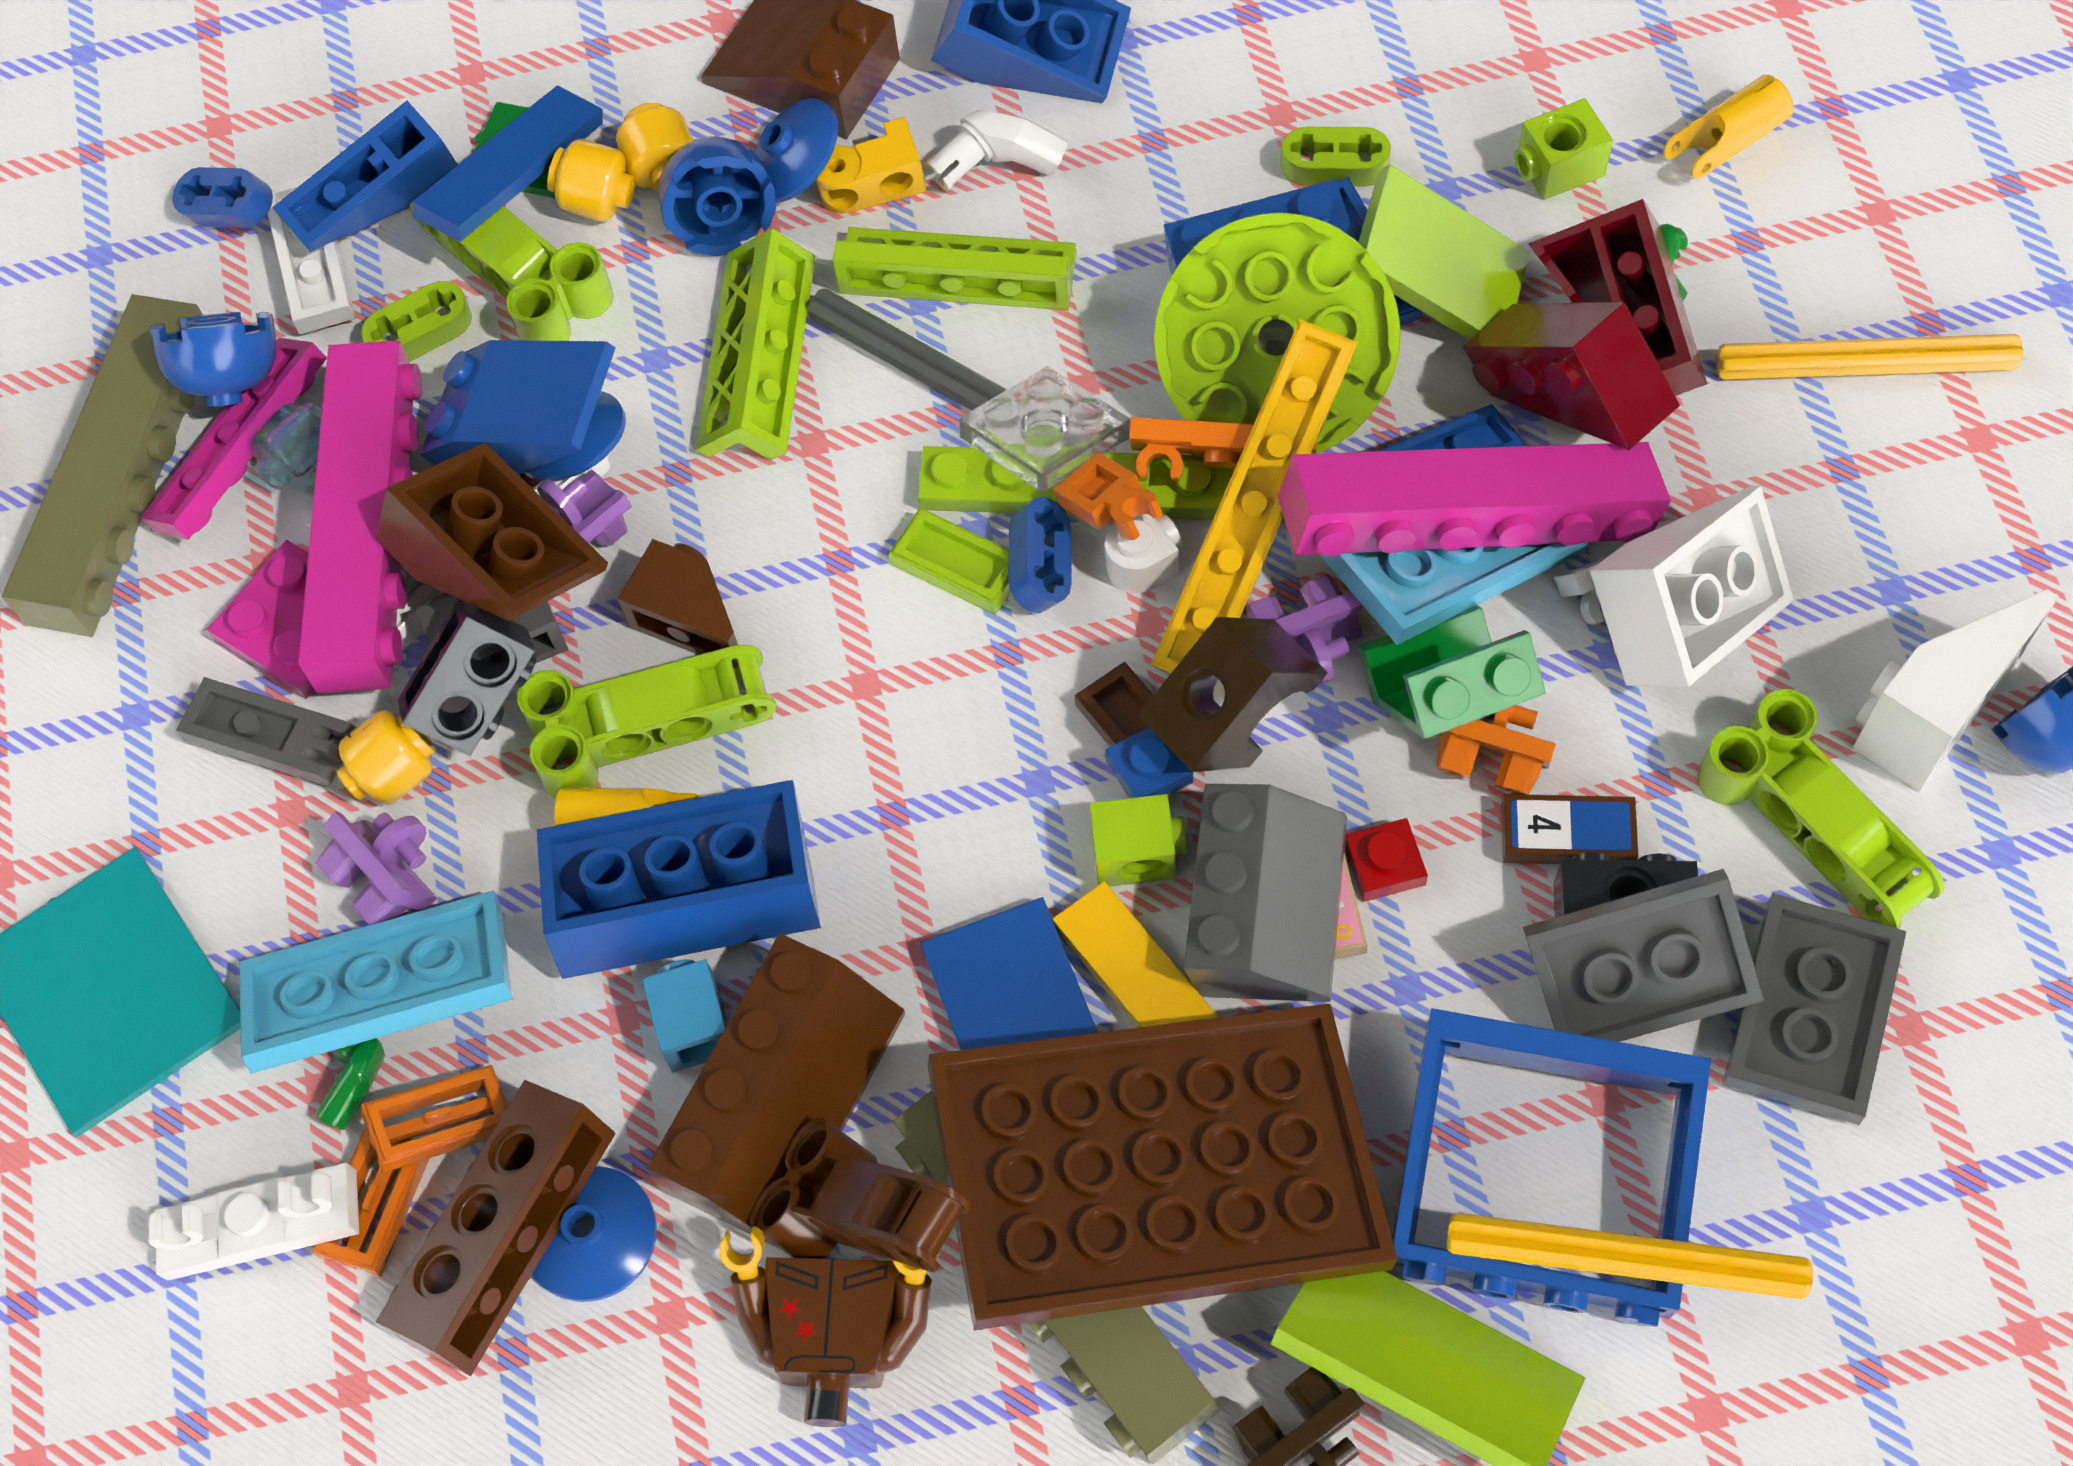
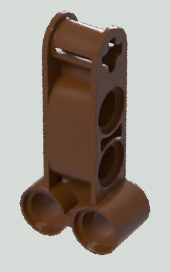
[750,1118,973,1273]

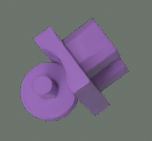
[537,469,632,547]
[1246,575,1362,684]
[315,811,437,925]

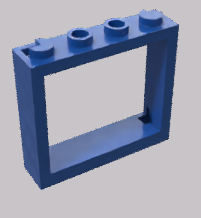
[1392,1008,1711,1327]

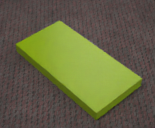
[1271,1271,1586,1466]

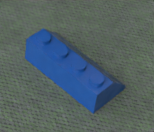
[536,780,821,979]

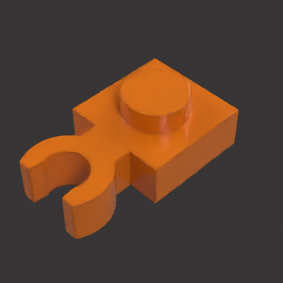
[1053,452,1163,540]

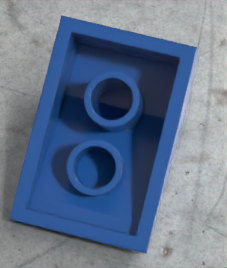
[931,0,1131,104]
[420,340,616,475]

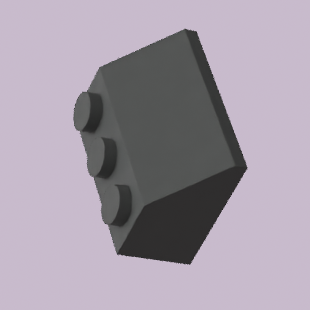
[1184,784,1347,1002]

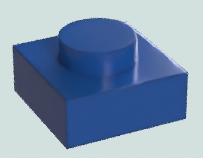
[1105,728,1194,798]

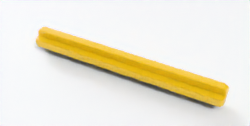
[1716,334,2023,380]
[1447,1213,1813,1299]

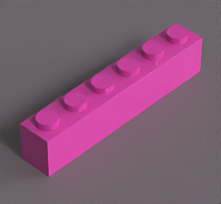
[298,340,422,693]
[1278,442,1671,556]

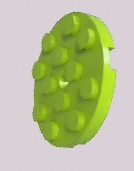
[1154,213,1401,454]

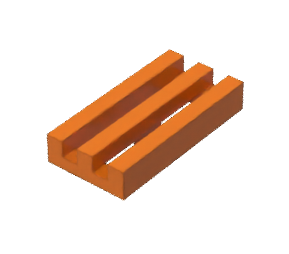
[361,1065,507,1173]
[312,1125,430,1277]

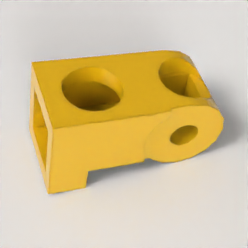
[815,117,927,214]

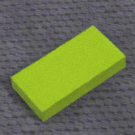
[889,507,1011,615]

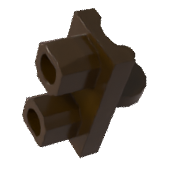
[1231,1367,1365,1466]

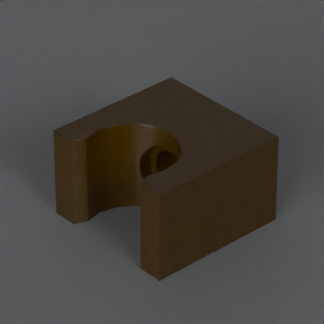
[1138,617,1328,771]

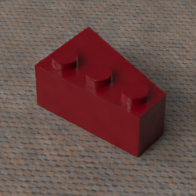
[1528,199,1707,396]
[1463,302,1680,450]

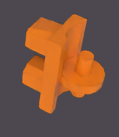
[1437,705,1556,795]

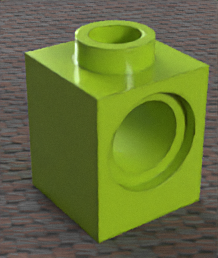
[1514,98,1613,200]
[1089,794,1187,887]

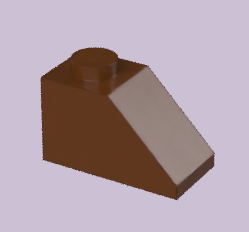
[618,539,739,668]

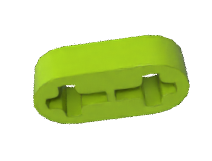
[1281,126,1391,187]
[361,281,472,362]

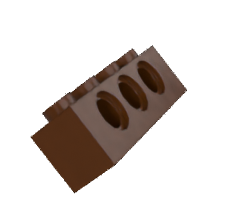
[375,1079,616,1376]

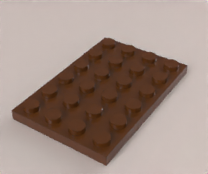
[927,1003,1398,1331]

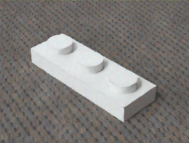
[268,173,356,335]

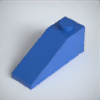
[272,100,458,252]

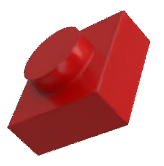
[1345,818,1428,902]

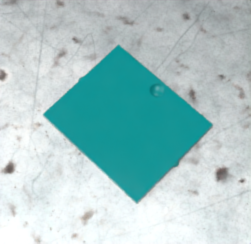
[0,847,241,1137]

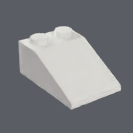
[1590,486,1794,687]
[1852,589,2059,792]

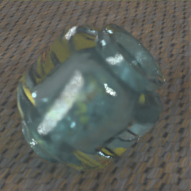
[250,402,322,491]

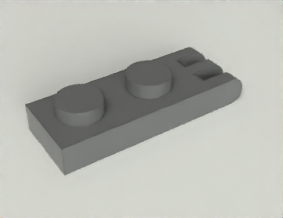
[176,677,356,786]

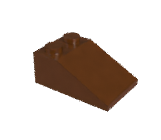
[701,0,900,140]
[376,442,608,621]

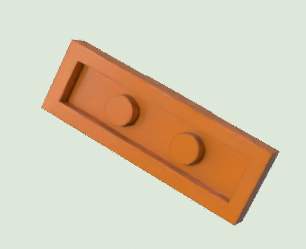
[1129,417,1317,483]

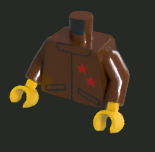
[719,1226,941,1427]

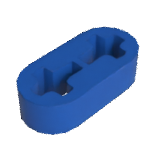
[172,167,273,228]
[1008,497,1072,614]

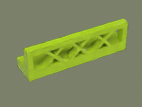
[833,227,1077,311]
[695,228,816,460]

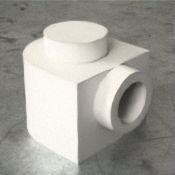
[1105,514,1182,593]

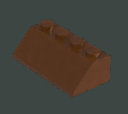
[646,933,905,1248]

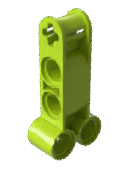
[409,170,614,341]
[517,645,777,800]
[1697,689,1945,929]

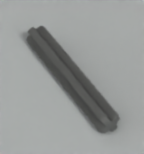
[808,289,1010,421]

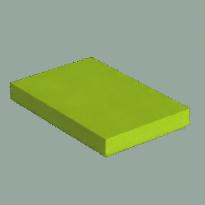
[1358,164,1530,340]

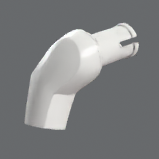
[924,110,1068,191]

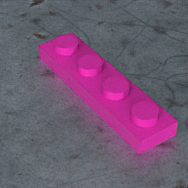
[140,338,327,540]

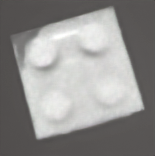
[959,366,1131,493]

